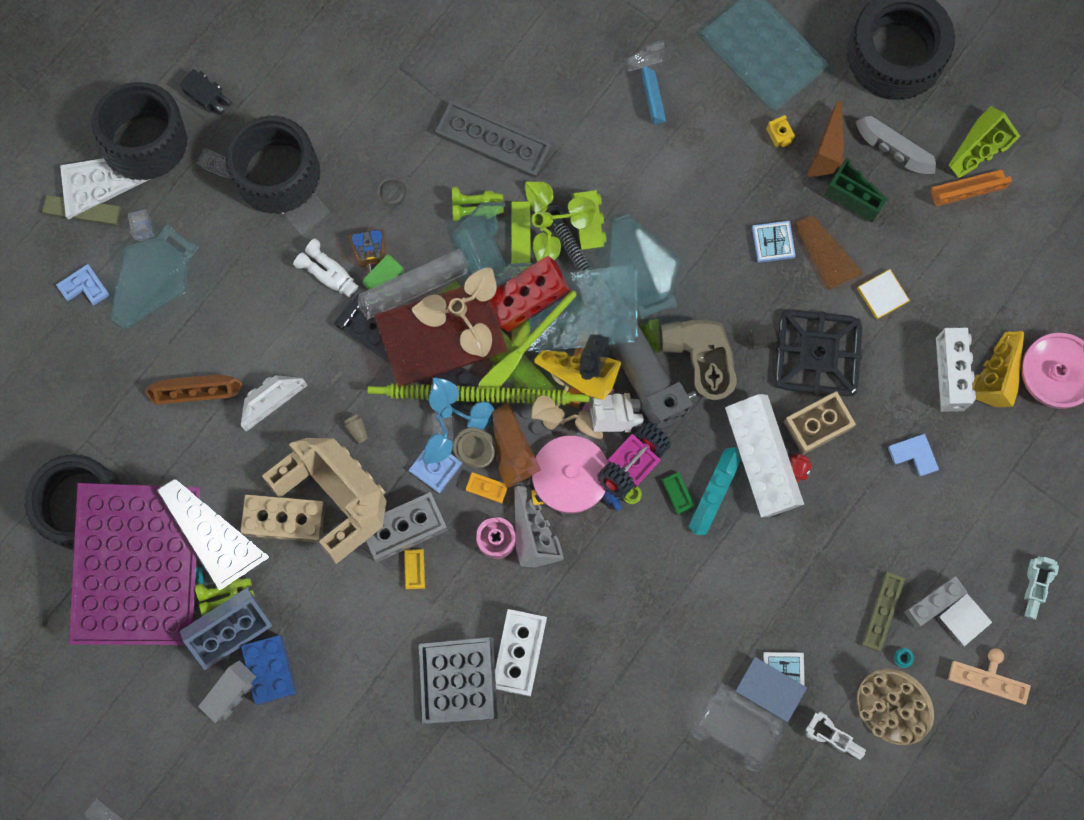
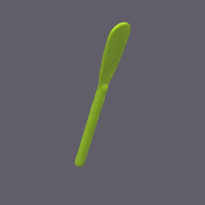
[479,291,577,391]

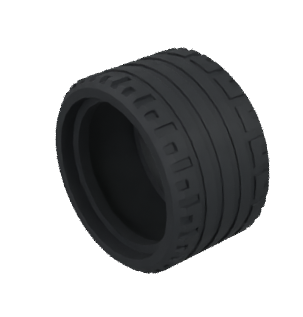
[91,82,188,180]
[225,115,321,214]
[24,454,122,550]

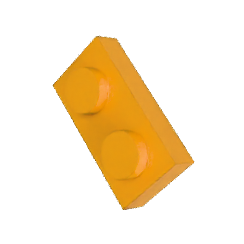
[465,472,508,504]

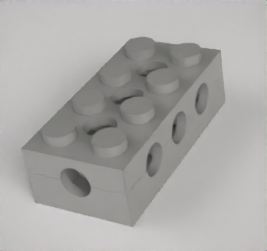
[366,492,448,562]

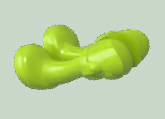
[452,187,504,221]
[195,578,255,616]

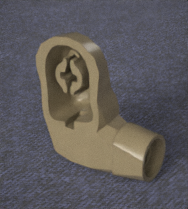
[660,320,737,400]

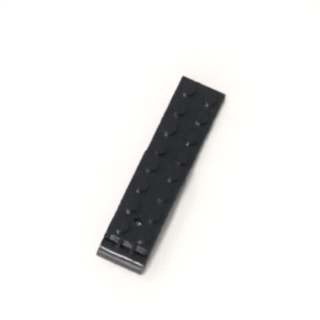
[334,293,486,416]

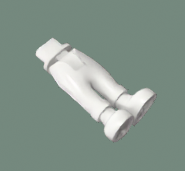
[293,238,358,297]

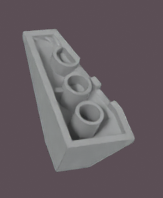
[514,486,564,568]

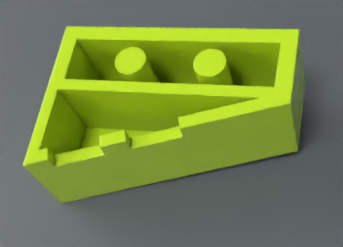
[572,190,607,250]

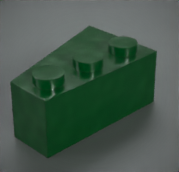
[824,157,887,223]

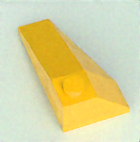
[972,331,1024,407]

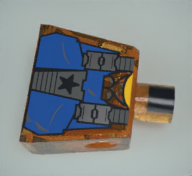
[348,228,386,274]

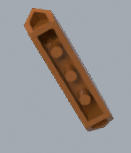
[145,375,242,405]

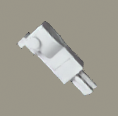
[805,712,866,760]

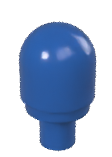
[603,490,623,511]

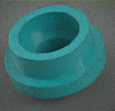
[894,648,914,668]

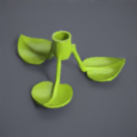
[525,181,597,262]

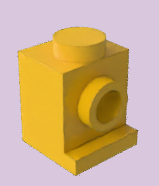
[766,115,795,148]

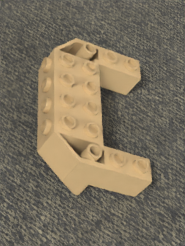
[262,438,386,564]

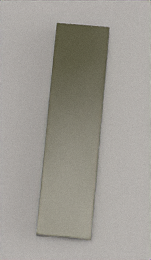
[42,195,121,226]
[861,572,905,652]

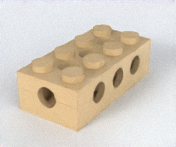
[241,495,326,543]

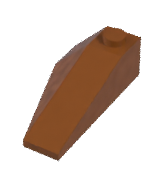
[807,100,845,177]

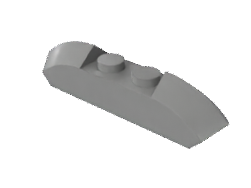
[856,116,936,174]

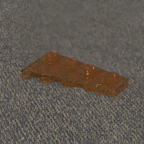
[796,216,863,290]

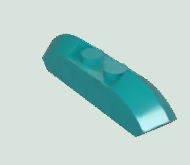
[688,447,742,535]

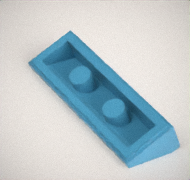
[641,66,666,125]

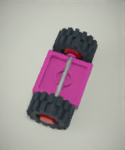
[597,422,671,499]

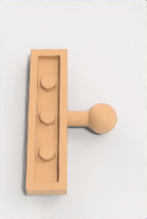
[947,648,1031,705]

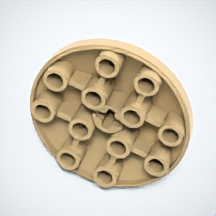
[857,669,934,745]

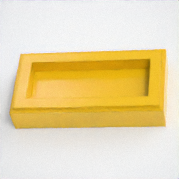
[404,549,425,590]

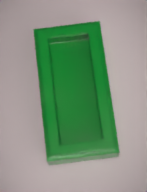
[661,471,695,515]

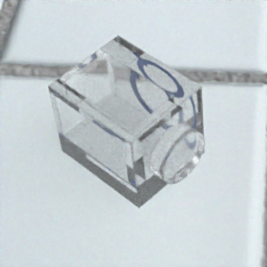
[128,210,154,241]

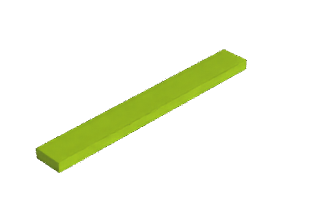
[512,202,531,348]

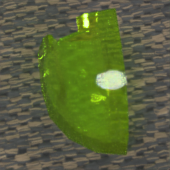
[639,319,661,353]

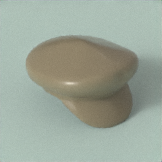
[453,427,497,468]

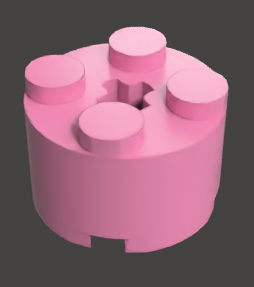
[476,517,516,559]

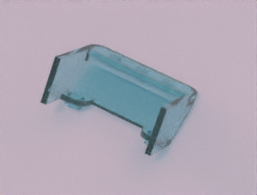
[454,202,533,287]

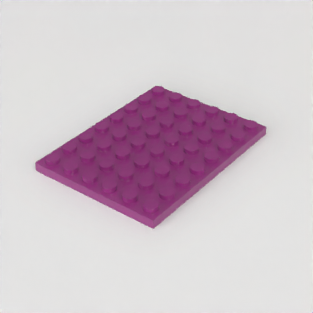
[69,483,200,645]

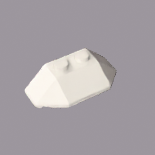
[241,375,307,432]

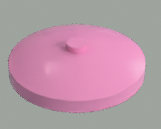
[1021,333,1084,409]
[532,436,607,513]

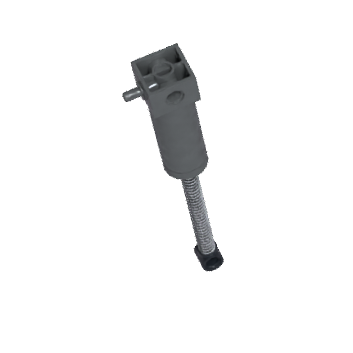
[546,205,697,429]

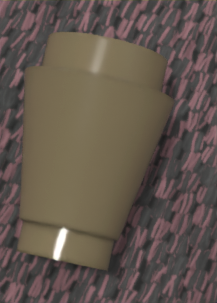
[344,414,369,444]

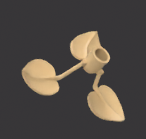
[412,268,497,357]
[531,373,603,439]

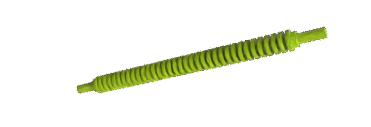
[368,383,589,405]

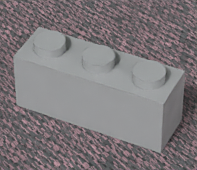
[904,576,968,628]
[198,660,256,723]

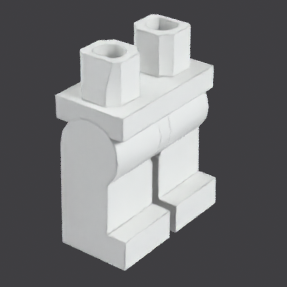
[589,393,643,432]

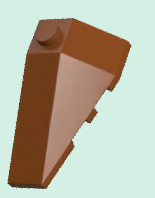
[492,403,541,488]

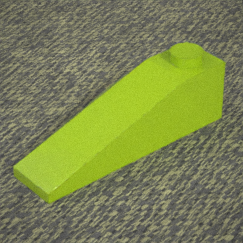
[948,106,1020,178]

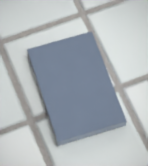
[735,657,807,722]

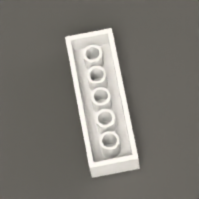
[725,394,804,517]

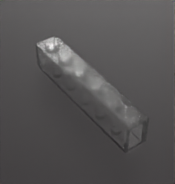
[358,249,469,320]

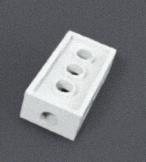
[936,328,976,412]
[495,609,547,697]

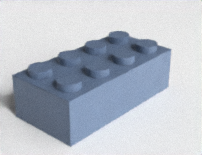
[180,587,272,670]

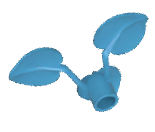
[423,378,495,464]

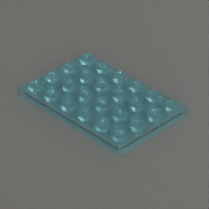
[701,0,829,112]
[527,264,637,352]

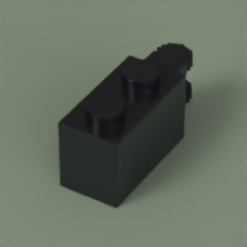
[179,68,233,115]
[580,334,609,380]

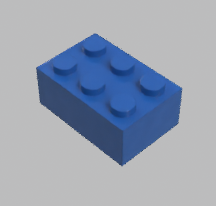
[241,635,297,705]

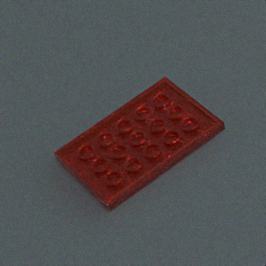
[374,286,508,387]

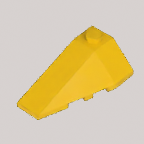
[534,350,621,400]

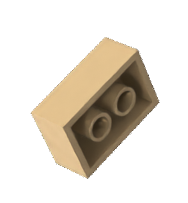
[783,391,856,455]

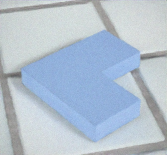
[56,264,109,305]
[888,434,939,477]

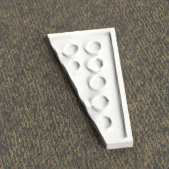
[60,158,150,219]
[157,479,269,590]

